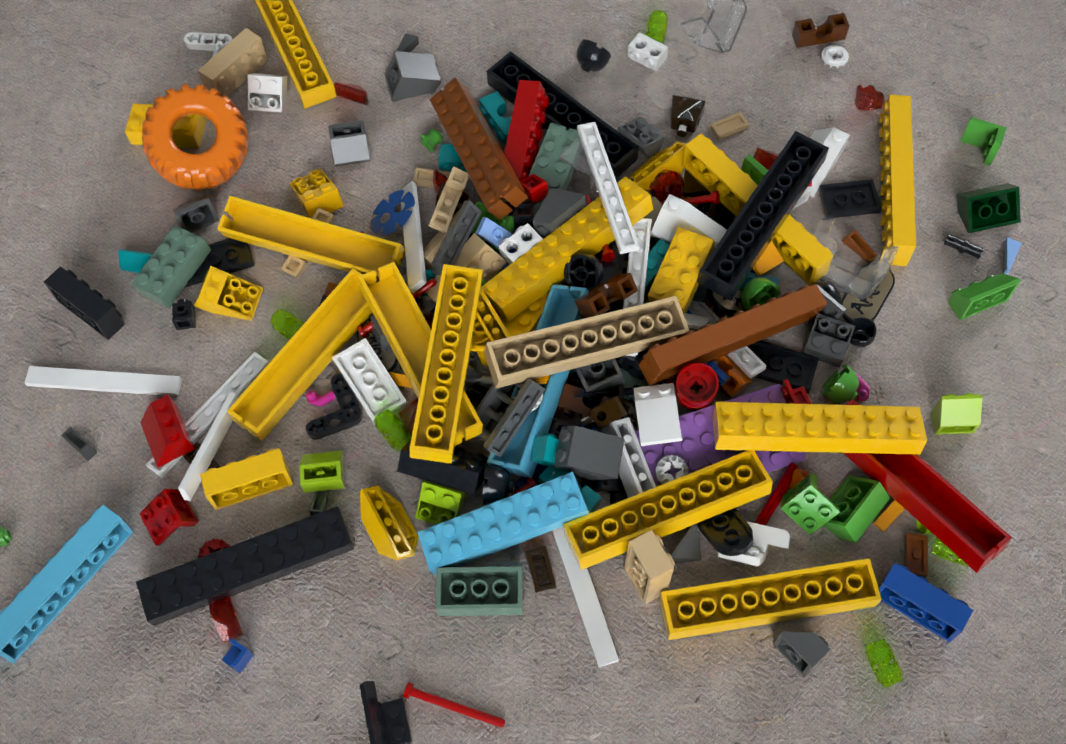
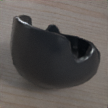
[849,317,877,347]

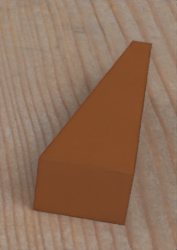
[841,230,878,263]

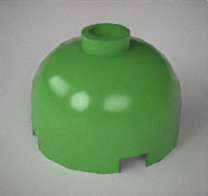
[741,277,781,311]
[820,364,859,404]

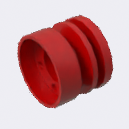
[675,363,719,411]

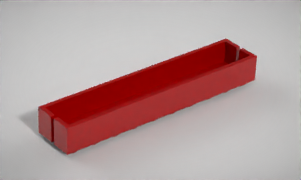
[843,399,1012,573]

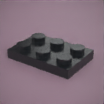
[819,179,882,219]

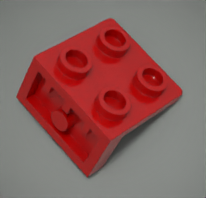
[140,489,199,546]

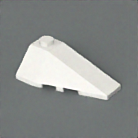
[808,127,850,197]
[651,194,727,247]

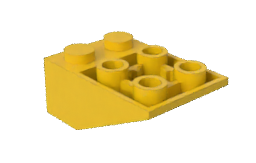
[289,169,344,219]
[194,266,264,321]

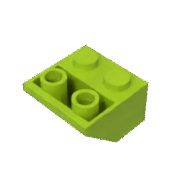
[930,393,982,435]
[299,450,345,493]
[415,480,467,525]

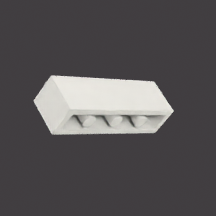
[602,417,656,498]

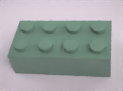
[131,225,211,309]
[436,566,523,616]

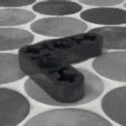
[306,373,362,440]

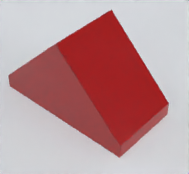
[520,174,548,205]

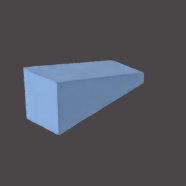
[1003,237,1022,274]

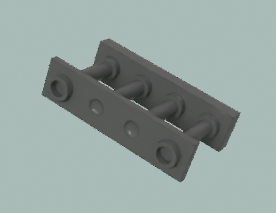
[475,378,545,457]

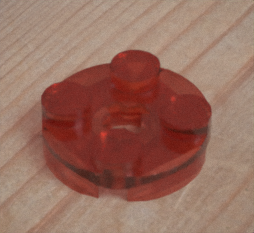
[649,170,684,203]

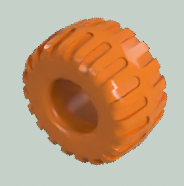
[142,84,248,192]

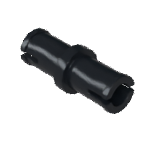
[944,234,984,259]

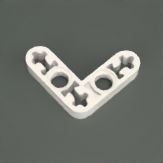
[184,32,232,56]

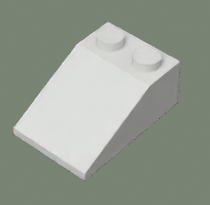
[633,383,682,446]

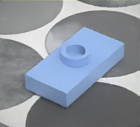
[475,217,513,249]

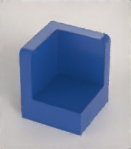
[222,638,254,673]

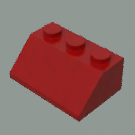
[140,394,195,468]

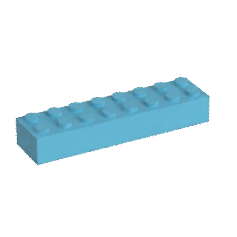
[417,472,589,576]
[0,505,133,664]

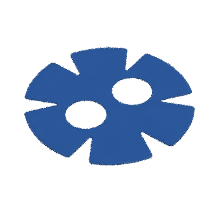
[371,190,415,236]

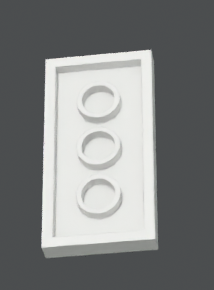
[332,338,407,423]

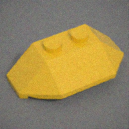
[629,142,686,192]
[471,288,511,351]
[360,485,419,560]

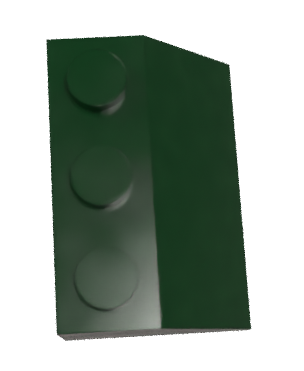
[957,183,1021,233]

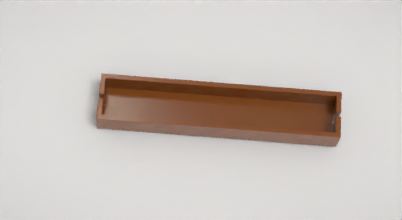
[430,77,528,220]
[639,284,827,386]

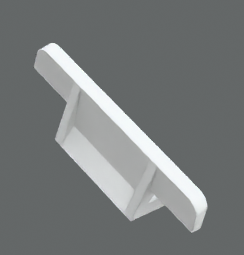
[718,521,790,566]

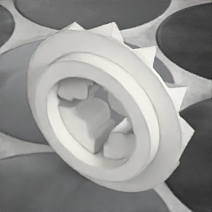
[821,45,849,69]
[656,455,688,484]

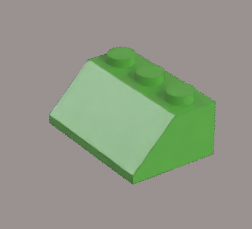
[948,273,1021,320]
[823,475,890,543]

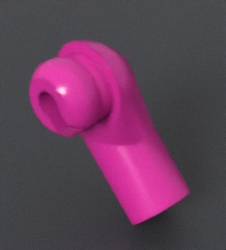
[856,373,870,401]
[306,390,336,407]

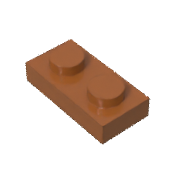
[904,533,928,578]

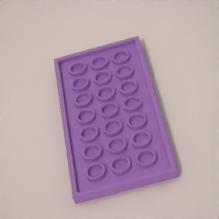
[635,384,806,487]

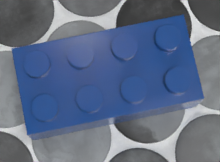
[878,563,974,643]

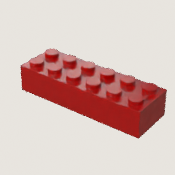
[504,80,549,181]

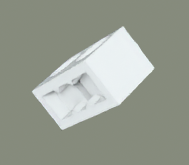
[628,32,668,71]
[498,223,543,264]

